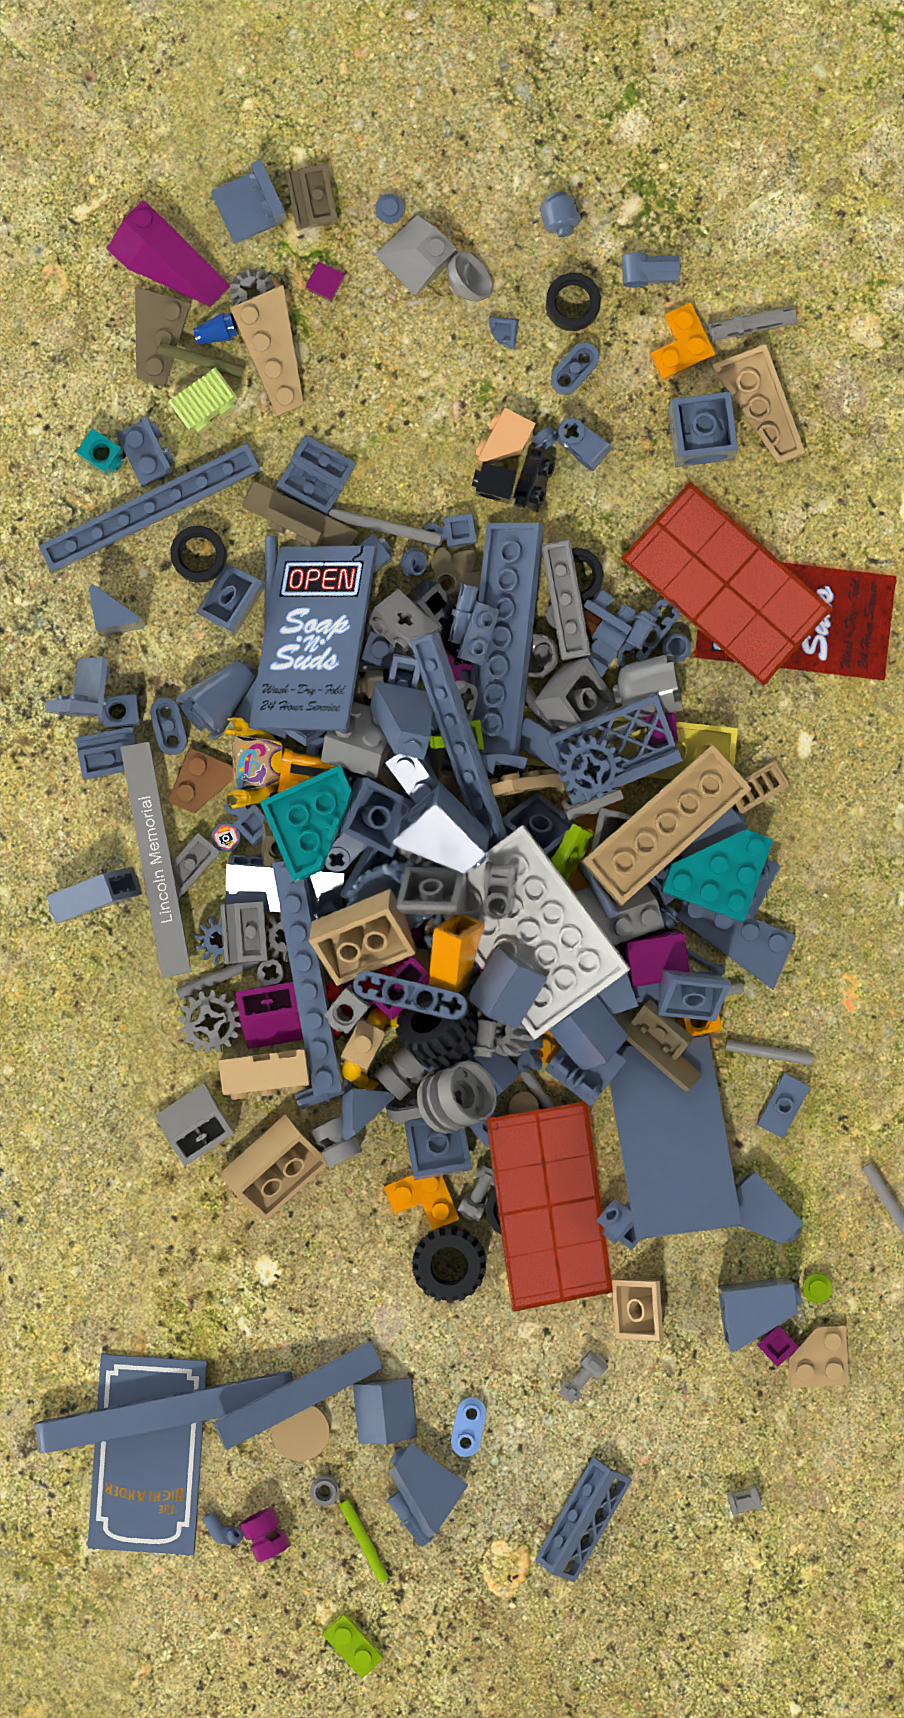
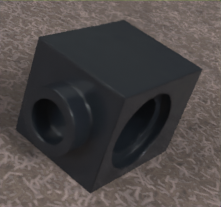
[472,463,517,504]

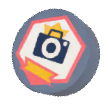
[211,823,241,852]

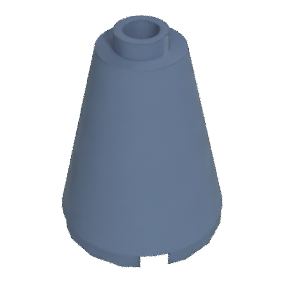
[175,661,256,741]

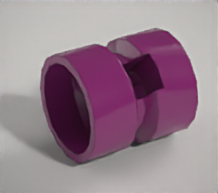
[239,1507,291,1563]

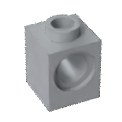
[324,983,373,1034]

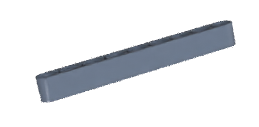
[34,1371,293,1453]

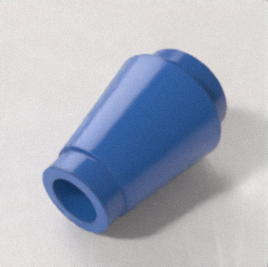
[193,312,239,345]

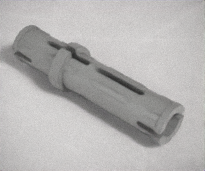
[708,305,797,342]

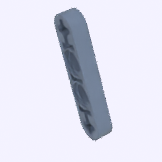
[353,971,468,1020]

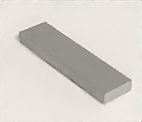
[541,539,591,661]

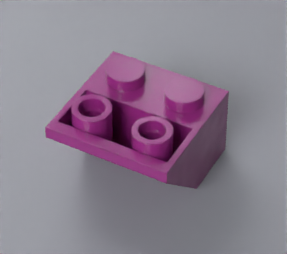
[236,982,304,1049]

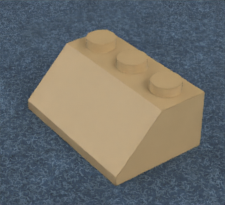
[309,889,416,986]
[220,1114,327,1221]

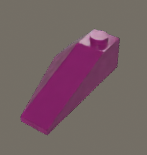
[107,200,230,308]

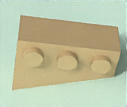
[218,1048,311,1100]

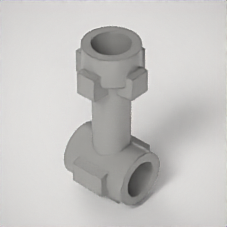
[457,1165,495,1221]
[559,1350,608,1404]

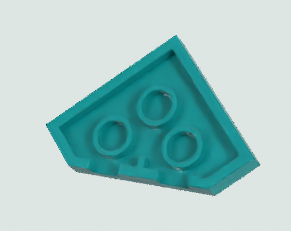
[260,765,354,883]
[660,829,773,923]

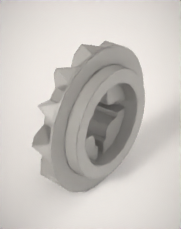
[230,269,275,306]

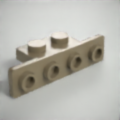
[242,481,357,547]
[613,1000,702,1092]

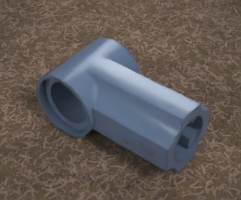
[622,252,680,288]

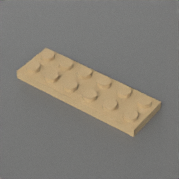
[581,745,752,906]

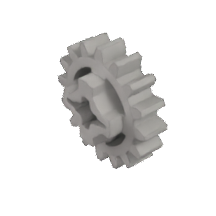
[178,990,242,1054]

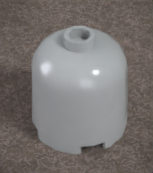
[613,654,683,717]

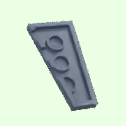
[676,901,796,990]

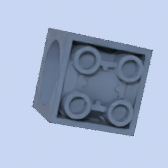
[667,392,738,468]

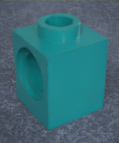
[76,428,124,476]

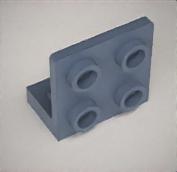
[211,159,287,244]
[45,657,110,717]

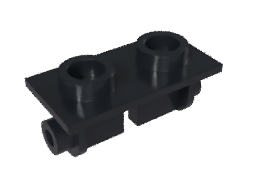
[513,449,555,513]

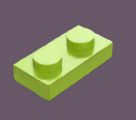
[550,823,594,884]
[322,1612,384,1679]

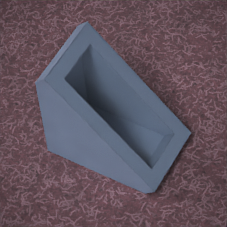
[342,1089,395,1141]

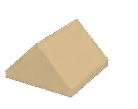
[612,1277,664,1341]

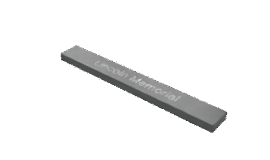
[120,742,192,978]

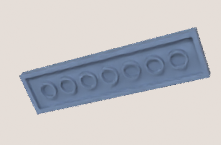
[469,523,544,756]

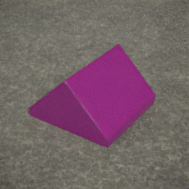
[619,928,690,987]

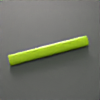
[338,1498,389,1583]

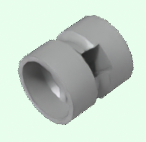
[374,1046,429,1101]
[311,1115,362,1168]

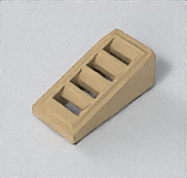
[733,761,790,814]

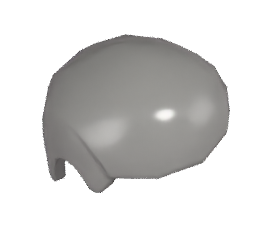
[528,633,559,677]

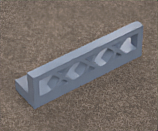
[535,1457,633,1583]

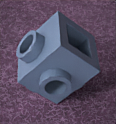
[596,1198,640,1250]

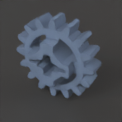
[557,734,623,800]

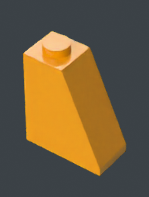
[429,915,485,993]

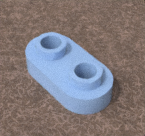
[451,1397,486,1457]

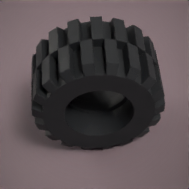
[396,991,478,1069]
[412,1226,486,1303]

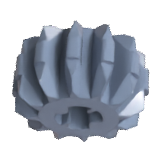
[194,916,224,965]

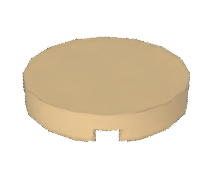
[271,1405,330,1461]

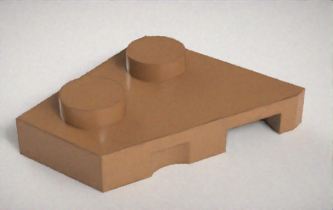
[167,748,233,813]

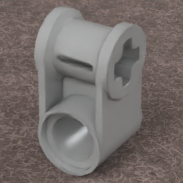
[483,862,518,920]

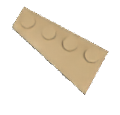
[230,285,304,417]
[712,344,806,465]

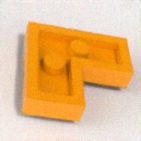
[650,302,716,381]
[384,1174,460,1230]

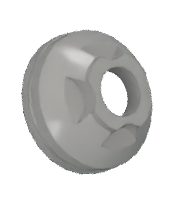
[447,251,493,302]

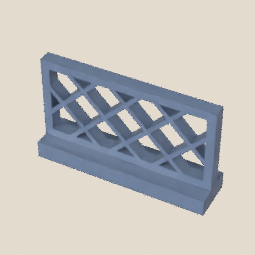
[546,693,682,805]

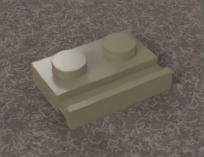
[285,163,338,231]

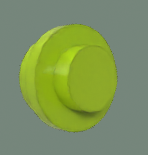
[802,1273,832,1303]

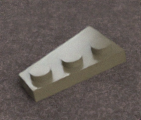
[135,286,191,388]

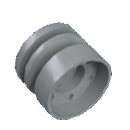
[417,1061,496,1134]

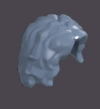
[347,860,434,929]

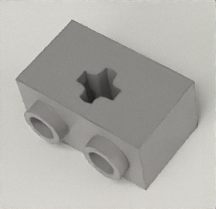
[369,589,440,657]

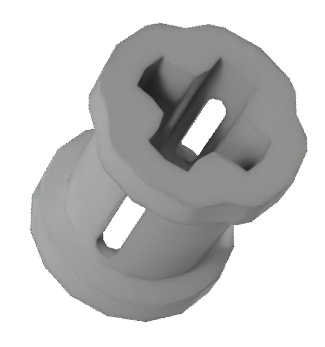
[257,959,285,986]
[726,1484,762,1518]

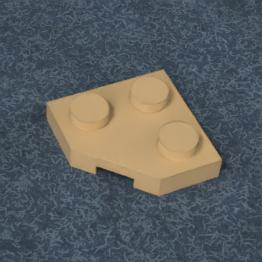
[788,1324,849,1388]

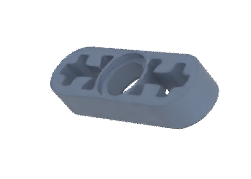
[617,599,680,669]

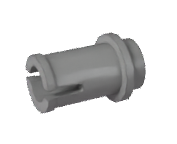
[472,1020,497,1058]

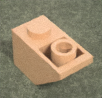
[475,408,536,466]

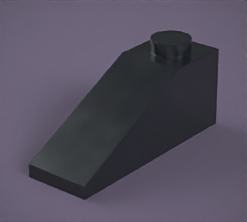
[406,580,471,665]

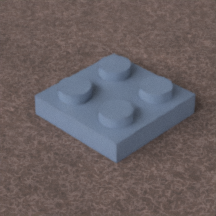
[404,1118,472,1180]

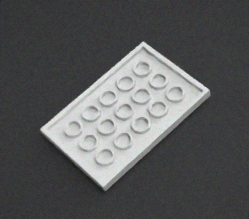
[442,825,630,1040]

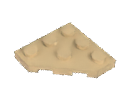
[456,769,564,805]

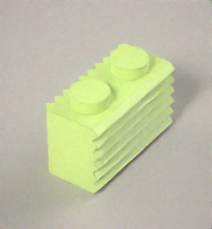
[168,367,238,434]

